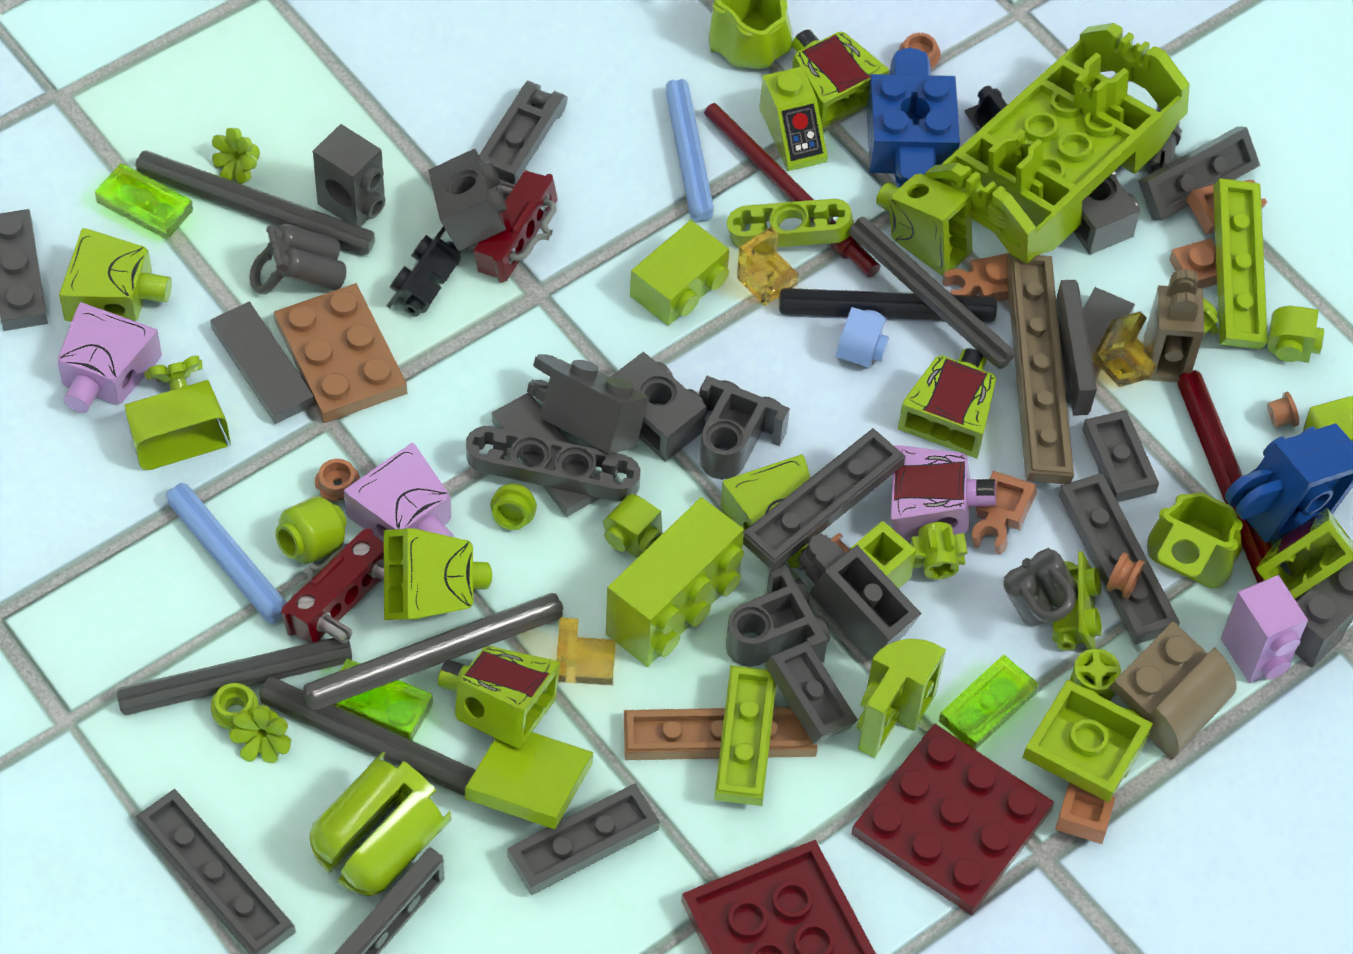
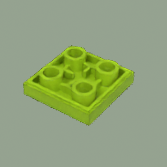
[465,732,593,829]

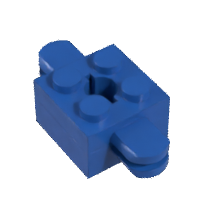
[866,48,960,188]
[1225,423,1353,543]

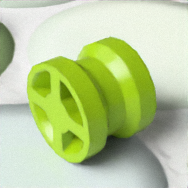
[1070,648,1121,701]

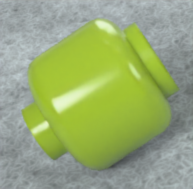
[275,496,347,564]

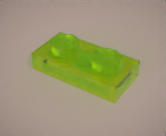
[95,163,193,240]
[939,654,1039,750]
[334,658,433,740]

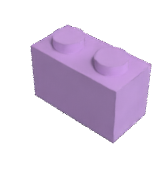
[1220,575,1308,683]

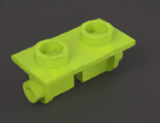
[1052,551,1102,651]

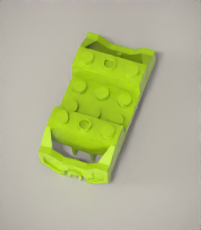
[925,23,1190,264]

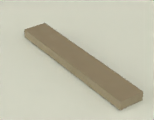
[1006,253,1074,484]

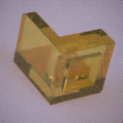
[737,227,799,306]
[1092,311,1157,388]
[556,617,616,685]

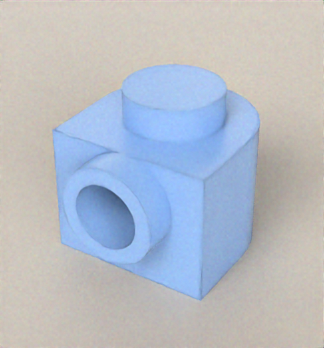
[836,307,889,368]

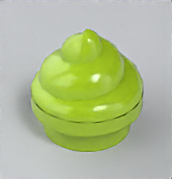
[490,483,537,530]

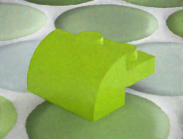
[856,639,946,758]

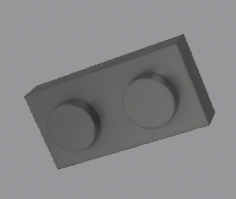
[1082,410,1159,502]
[765,641,858,745]

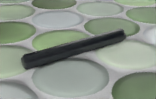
[779,288,997,322]

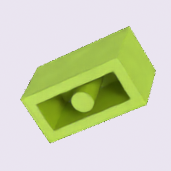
[630,220,730,326]

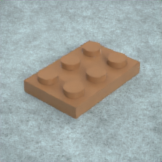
[274,283,408,423]

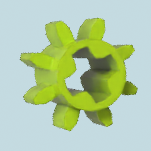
[911,522,968,580]

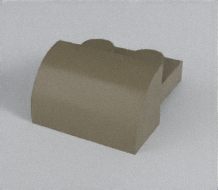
[1109,621,1237,760]

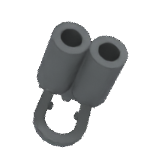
[249,224,347,295]
[1003,547,1078,626]

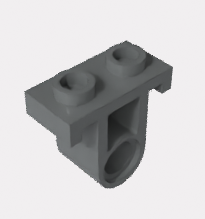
[699,375,790,480]
[726,565,830,667]

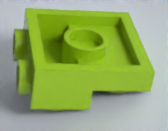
[1022,679,1153,803]

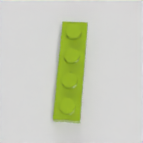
[1213,178,1268,349]

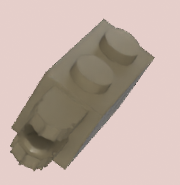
[1144,268,1204,382]

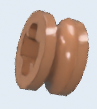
[1106,552,1145,600]

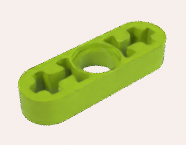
[727,199,854,250]

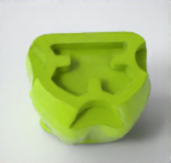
[709,0,793,69]
[1147,492,1243,589]

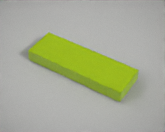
[714,665,776,806]

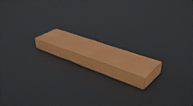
[623,707,817,760]

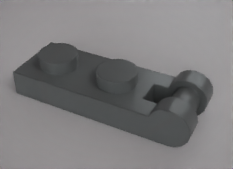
[479,81,568,185]

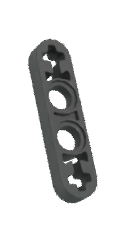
[466,426,641,501]

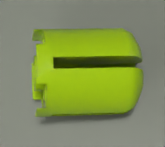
[309,752,452,896]

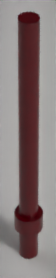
[704,103,881,278]

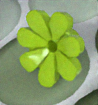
[212,128,260,184]
[144,355,203,391]
[229,705,291,763]

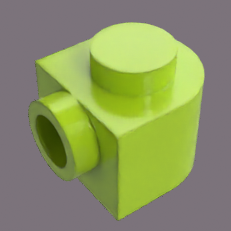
[1267,306,1325,363]
[603,494,663,558]

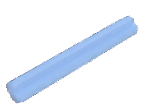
[666,79,714,222]
[166,483,287,624]

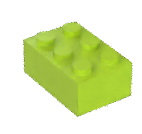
[605,497,744,667]

